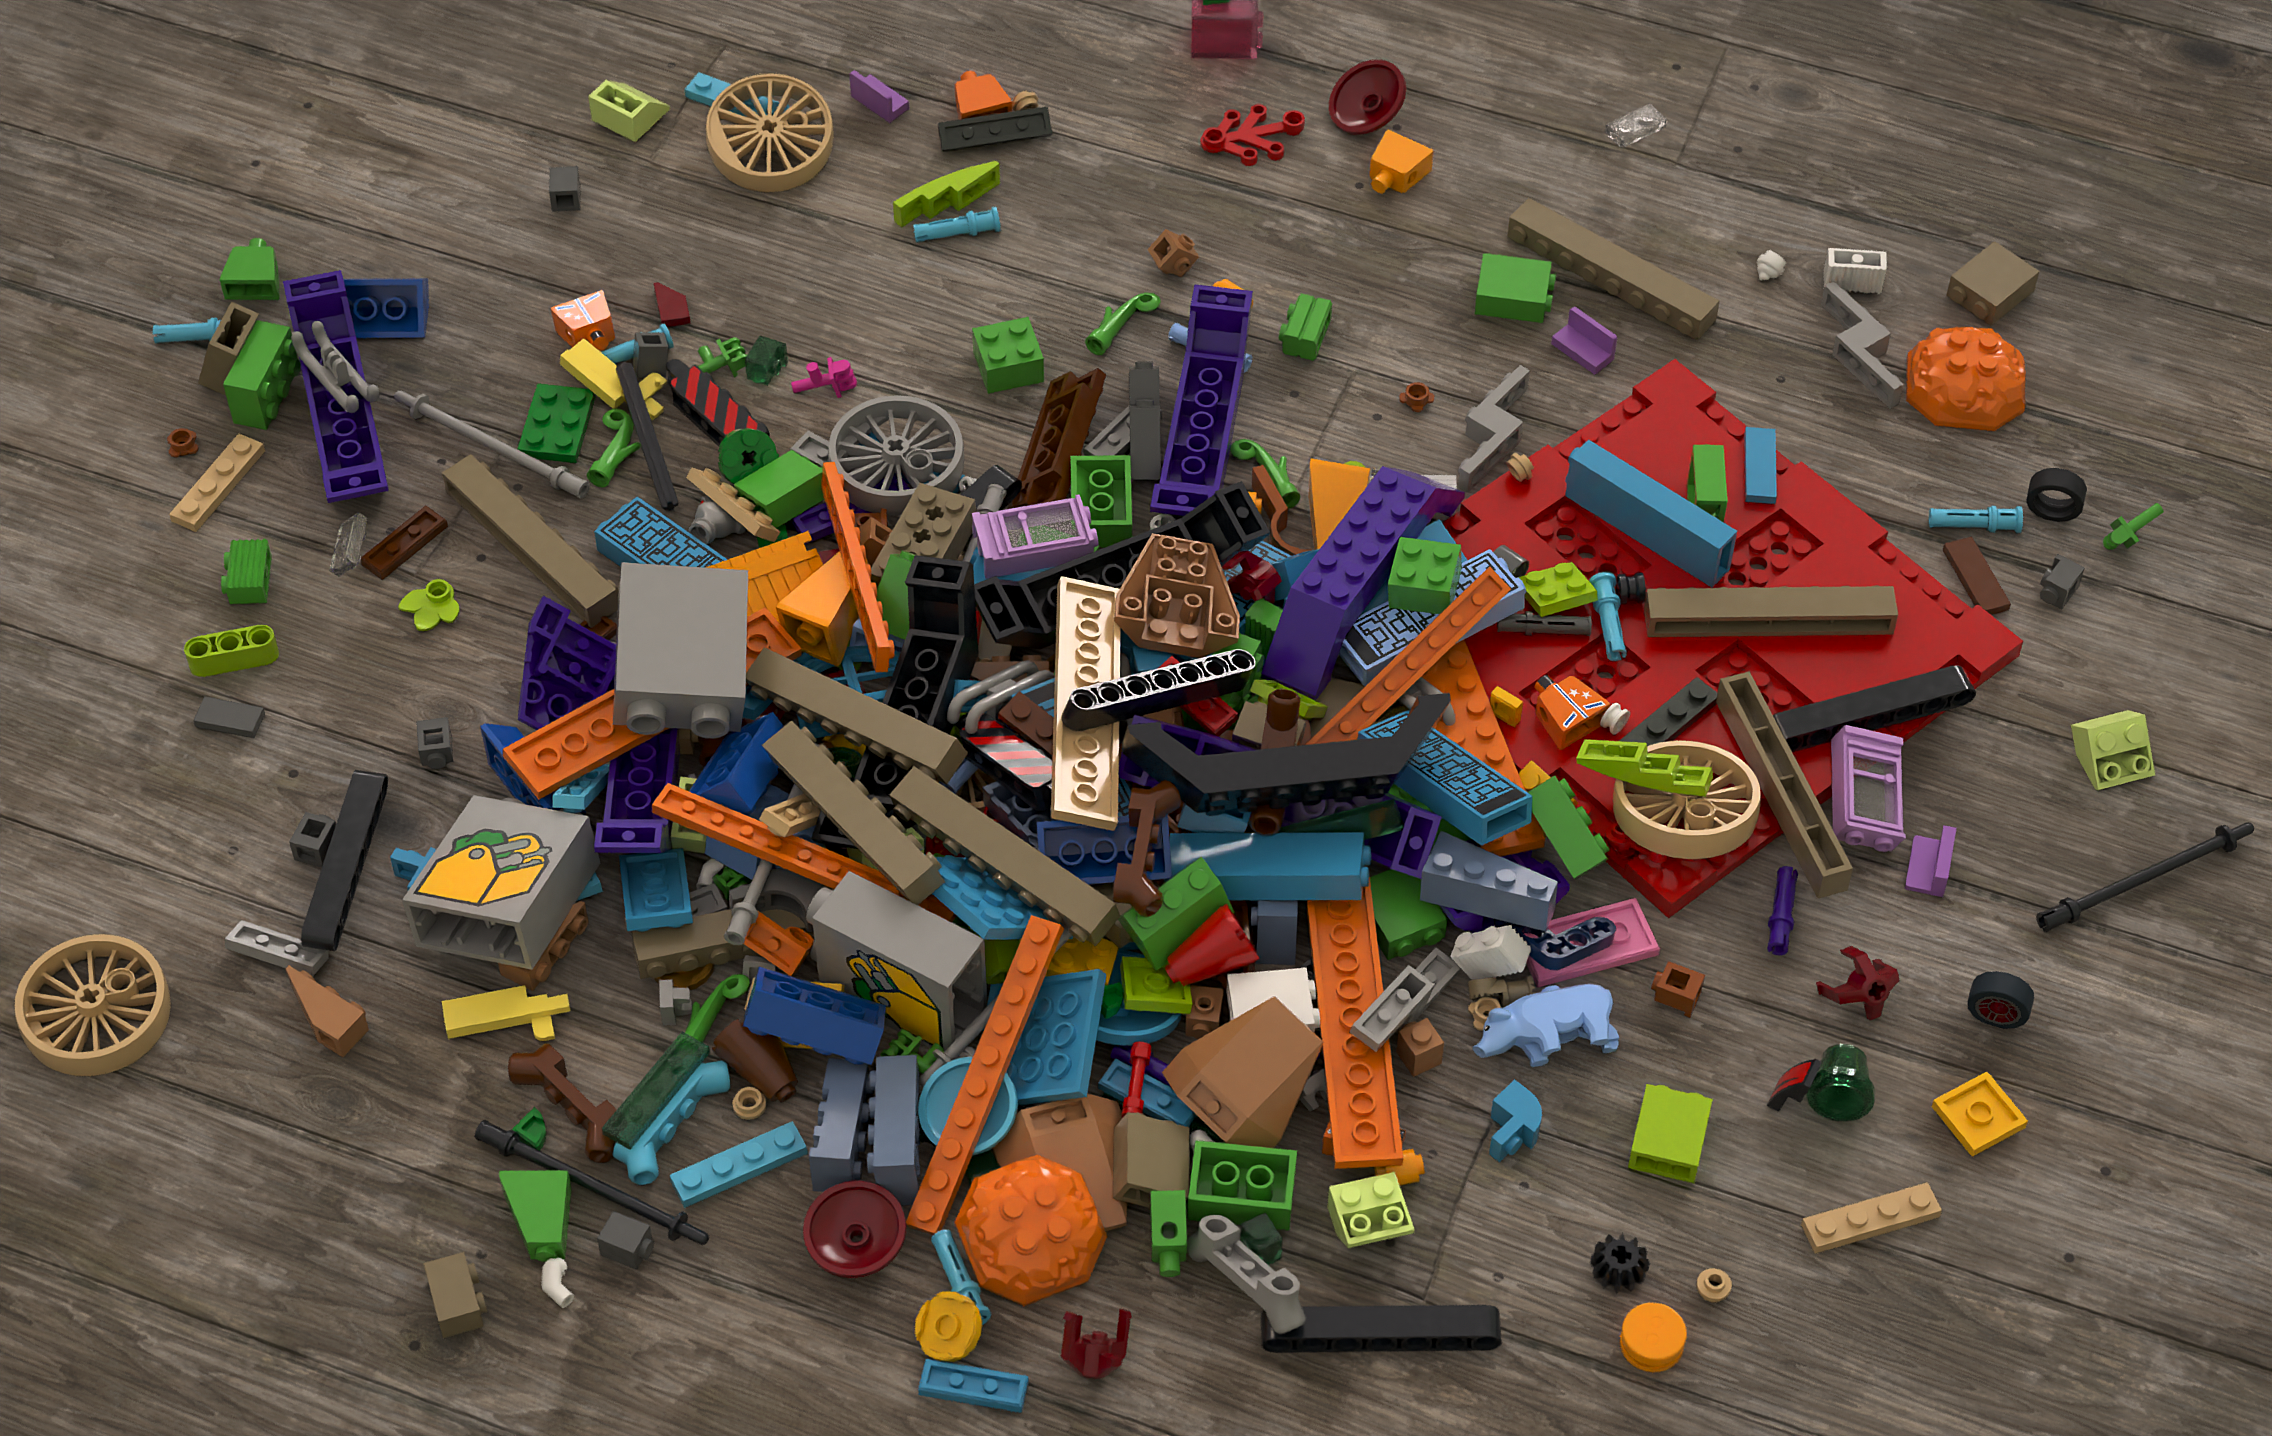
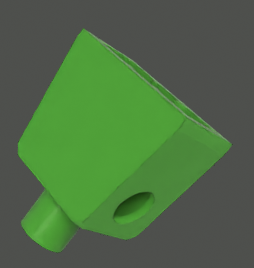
[220,238,280,300]
[1150,1190,1187,1277]

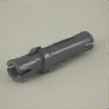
[1497,611,1592,636]

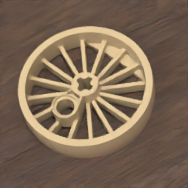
[706,74,834,192]
[1613,741,1761,859]
[15,934,171,1076]

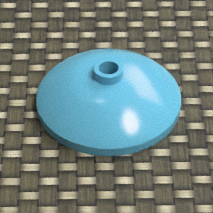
[918,1057,1018,1155]

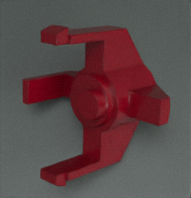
[1222,551,1282,605]
[1816,946,1900,1020]
[1061,1309,1132,1379]

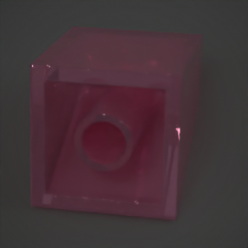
[1191,0,1263,59]

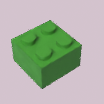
[972,317,1044,394]
[1388,537,1462,614]

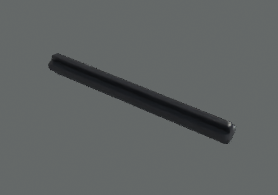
[616,362,679,511]

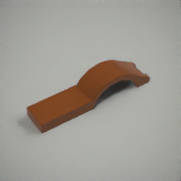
[1252,465,1311,556]

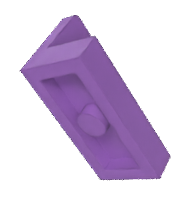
[849,70,909,123]
[1551,307,1617,375]
[1905,826,1956,897]

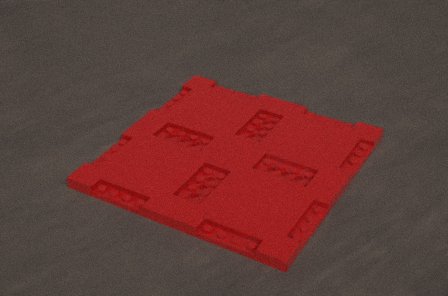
[1442,359,2023,918]

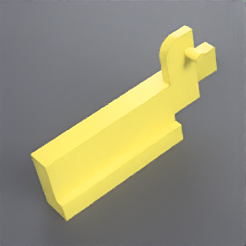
[560,338,667,420]
[442,985,570,1041]

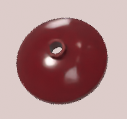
[1329,59,1407,135]
[803,1181,906,1278]

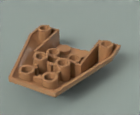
[1114,533,1240,658]
[1162,996,1324,1148]
[992,1093,1127,1231]

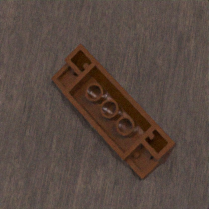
[1007,368,1106,509]

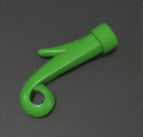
[1085,293,1161,355]
[587,408,641,487]
[1230,439,1300,509]
[671,974,750,1062]

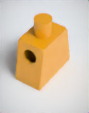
[1370,129,1434,193]

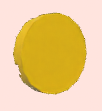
[915,1292,982,1362]

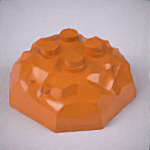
[1906,327,2026,431]
[954,1154,1107,1306]

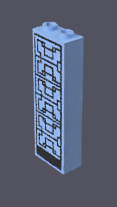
[1339,549,1526,687]

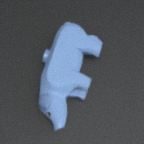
[1472,984,1619,1067]

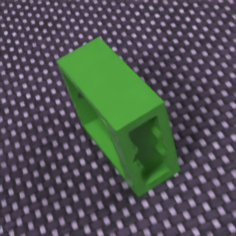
[1686,444,1728,522]

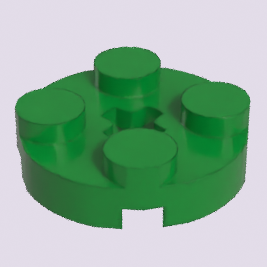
[718,428,779,484]

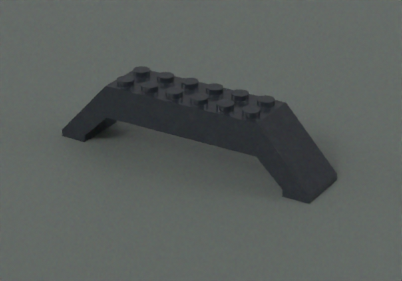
[974,481,1270,649]
[811,555,979,849]
[1122,693,1451,816]

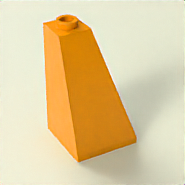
[1308,458,1370,550]
[776,551,868,666]

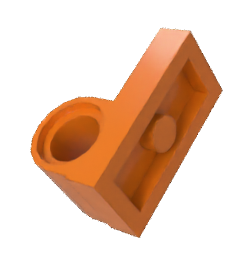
[743,911,814,976]

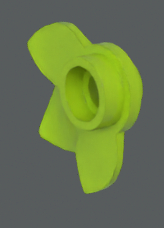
[398,579,459,631]

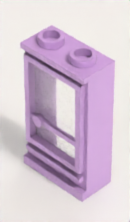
[972,494,1098,579]
[1831,725,1906,852]

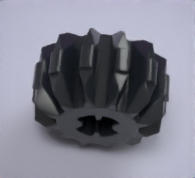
[1590,1233,1650,1294]

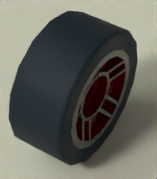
[1968,971,2034,1029]

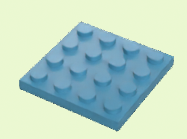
[924,854,1073,940]
[982,969,1107,1106]

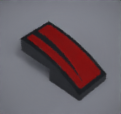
[1767,1059,1822,1112]

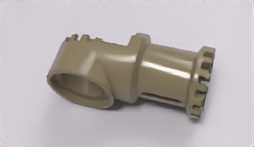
[1468,976,1536,1008]

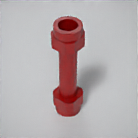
[1121,1041,1152,1118]

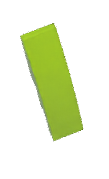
[893,161,1000,228]
[1576,739,1713,797]

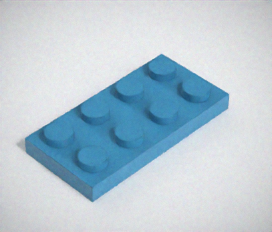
[619,848,693,932]

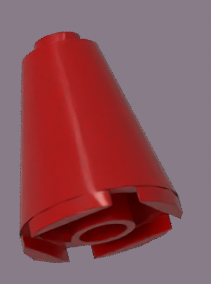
[1164,904,1260,986]

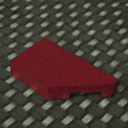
[653,282,691,327]

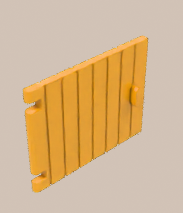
[705,531,823,623]

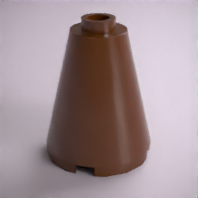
[711,1019,798,1103]

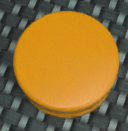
[1620,1303,1687,1372]

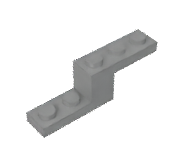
[1821,281,1903,409]
[1458,365,1530,493]
[1350,947,1461,1052]

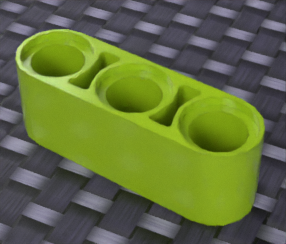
[184,625,279,677]

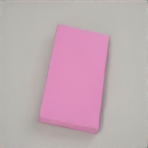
[1524,898,1660,988]

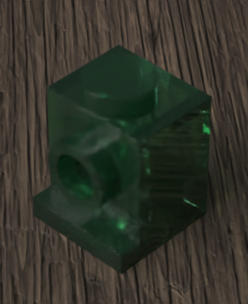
[745,335,788,385]
[1239,1212,1283,1265]

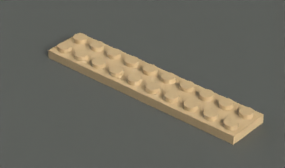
[1051,576,1120,831]

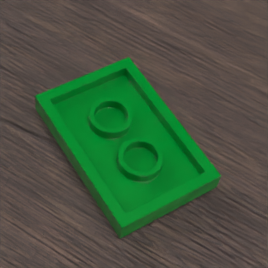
[517,383,596,463]

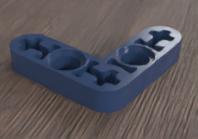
[1493,917,1616,970]

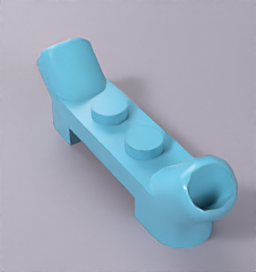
[613,1056,731,1185]

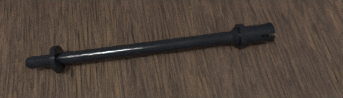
[2036,822,2254,932]
[475,1120,709,1245]

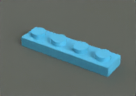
[685,72,791,117]
[553,764,610,813]
[669,1121,808,1208]

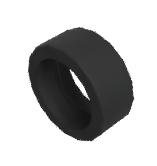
[2026,468,2087,522]

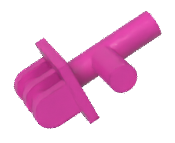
[791,357,857,398]

